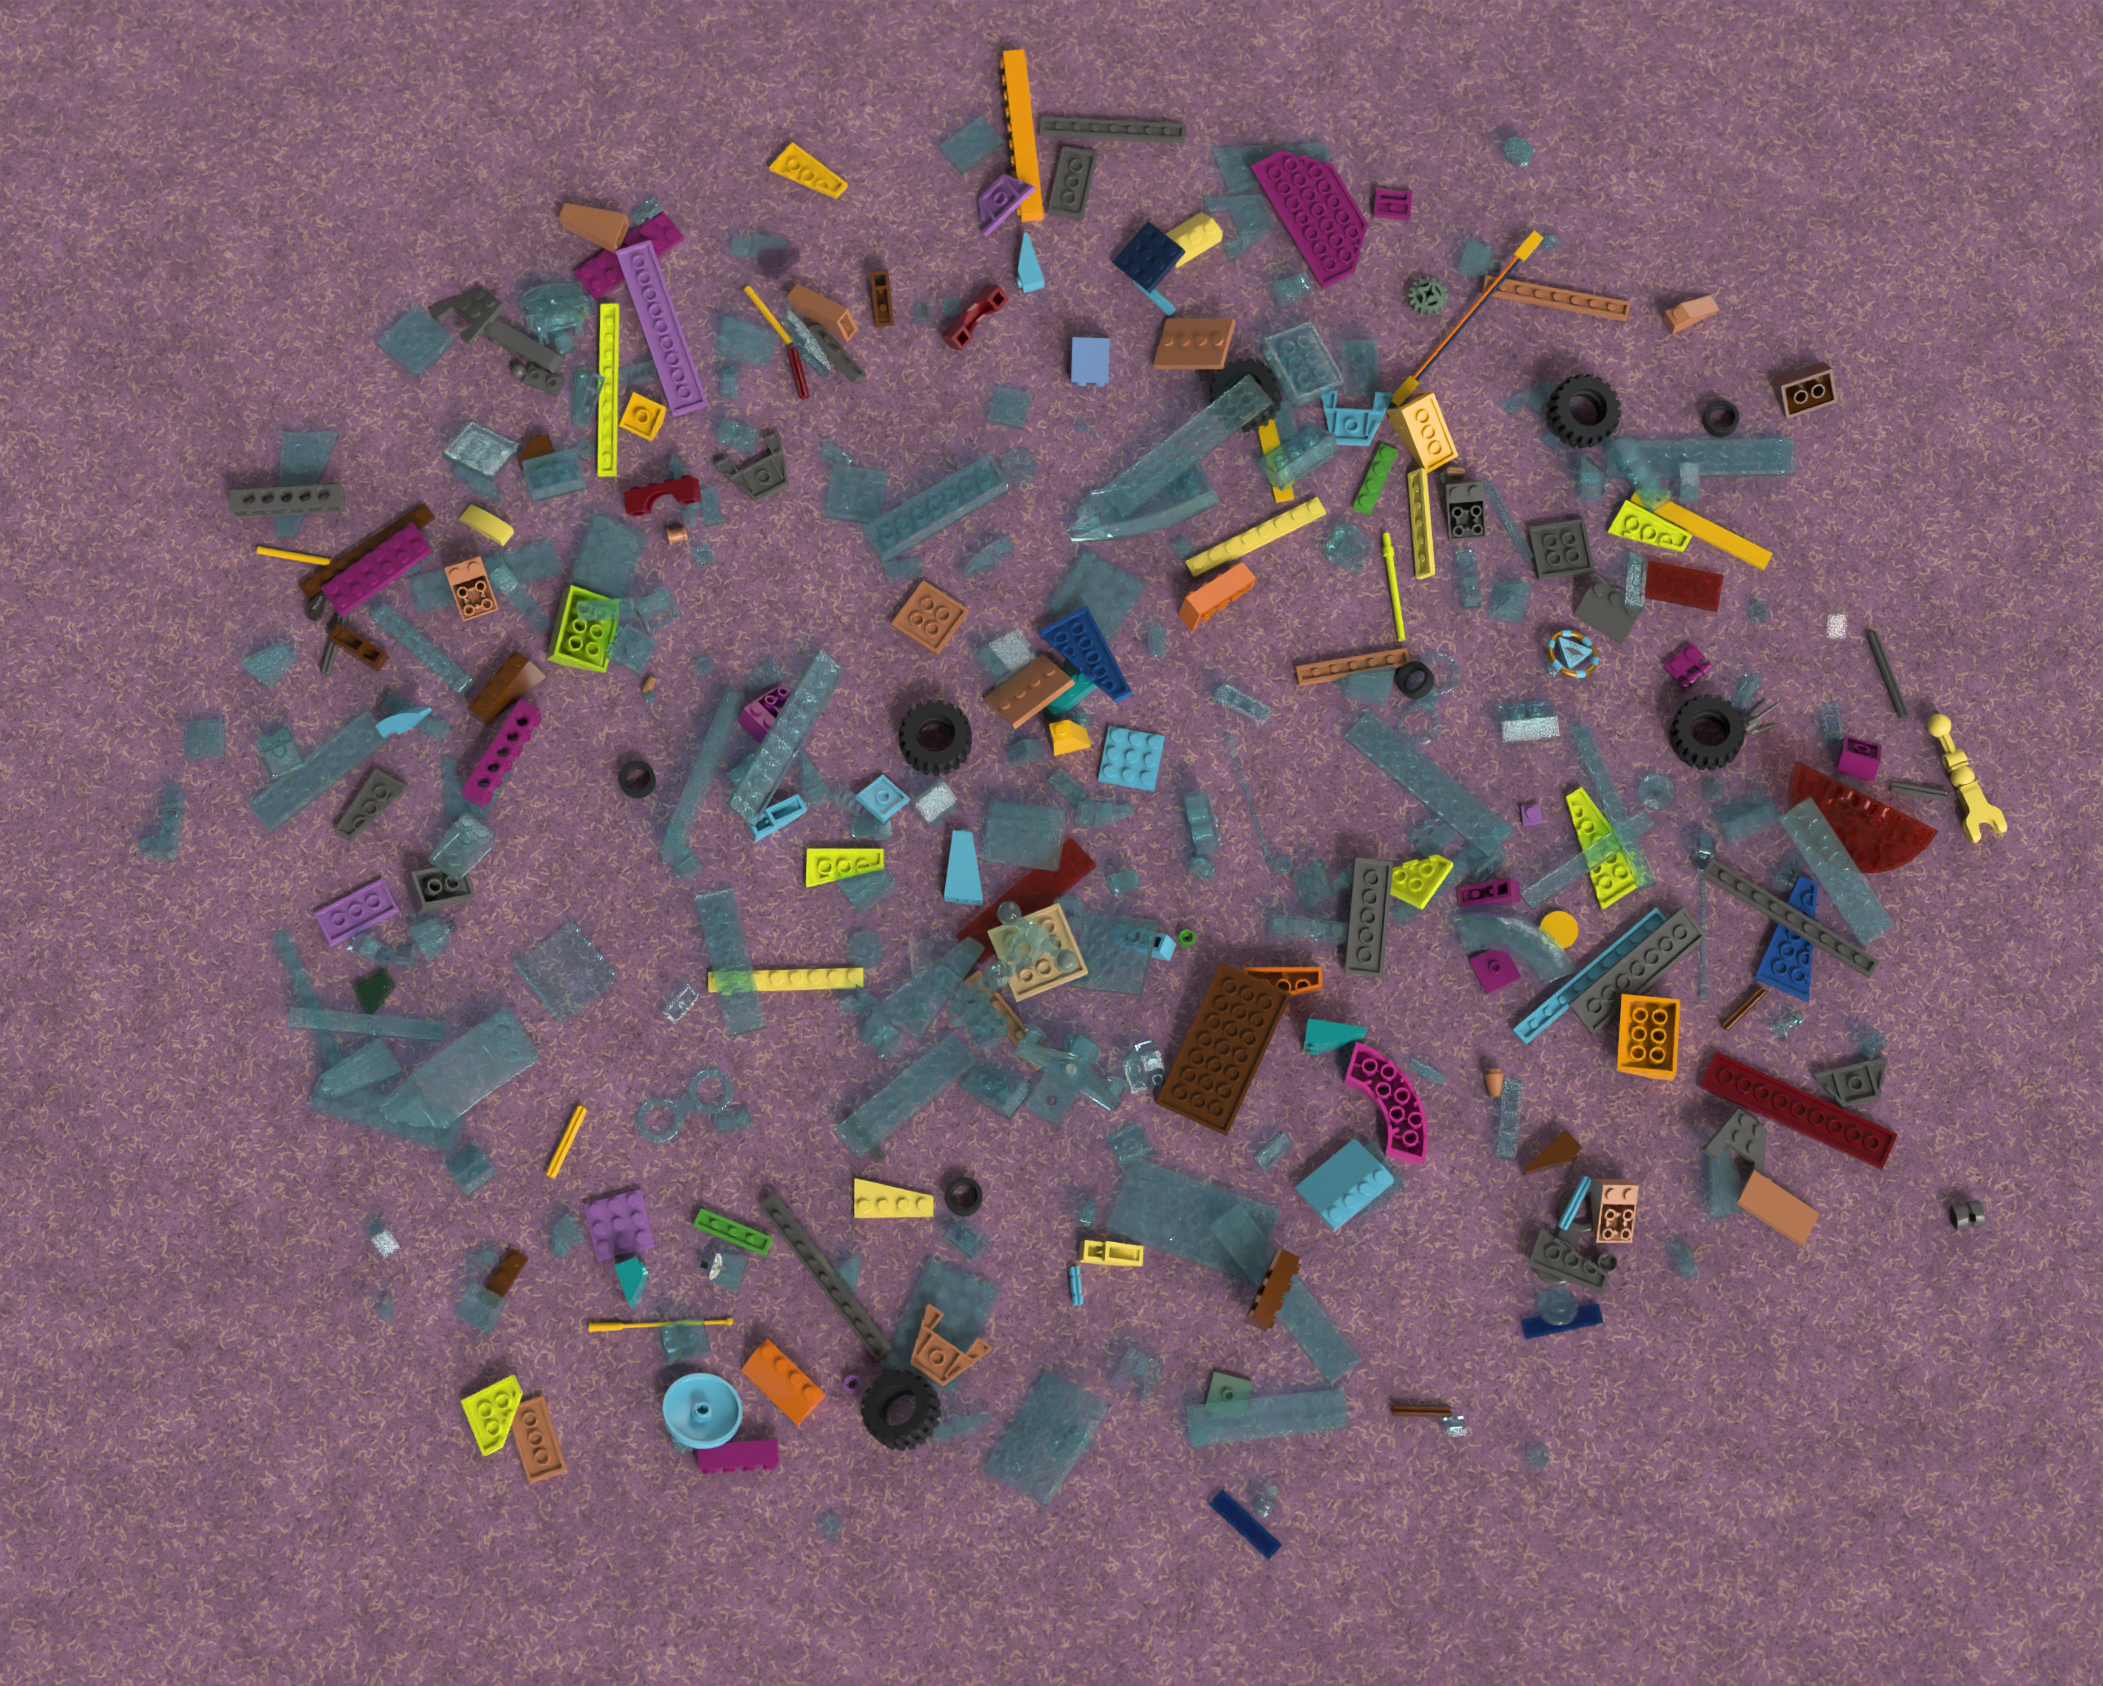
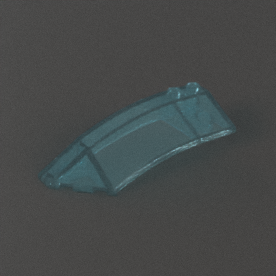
[1066,454,1221,543]
[377,1006,541,1130]

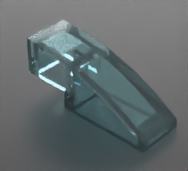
[730,233,789,259]
[453,460,505,505]
[963,535,1015,580]
[1456,550,1482,609]
[931,1415,992,1445]

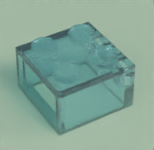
[633,586,681,635]

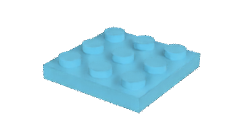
[1098,726,1165,791]

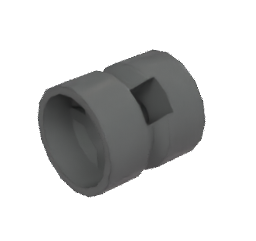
[1950,1200,1985,1230]

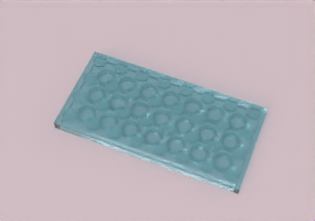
[1106,1157,1282,1285]

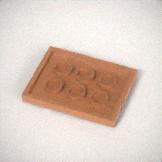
[1153,318,1236,369]
[983,654,1075,729]

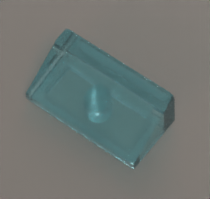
[658,983,701,1025]

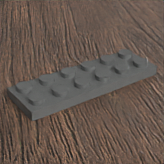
[1343,858,1393,978]

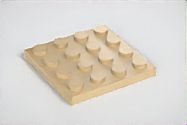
[987,903,1088,1002]

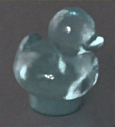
[1252,1484,1280,1517]

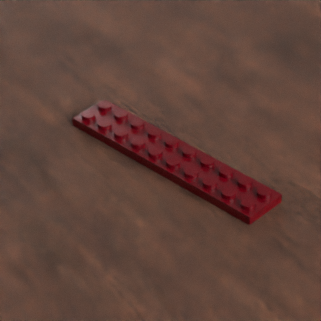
[1700,1052,1898,1170]

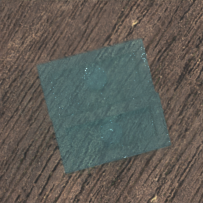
[184,719,226,761]
[454,1281,507,1336]

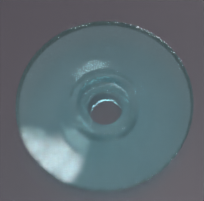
[1638,774,1676,811]

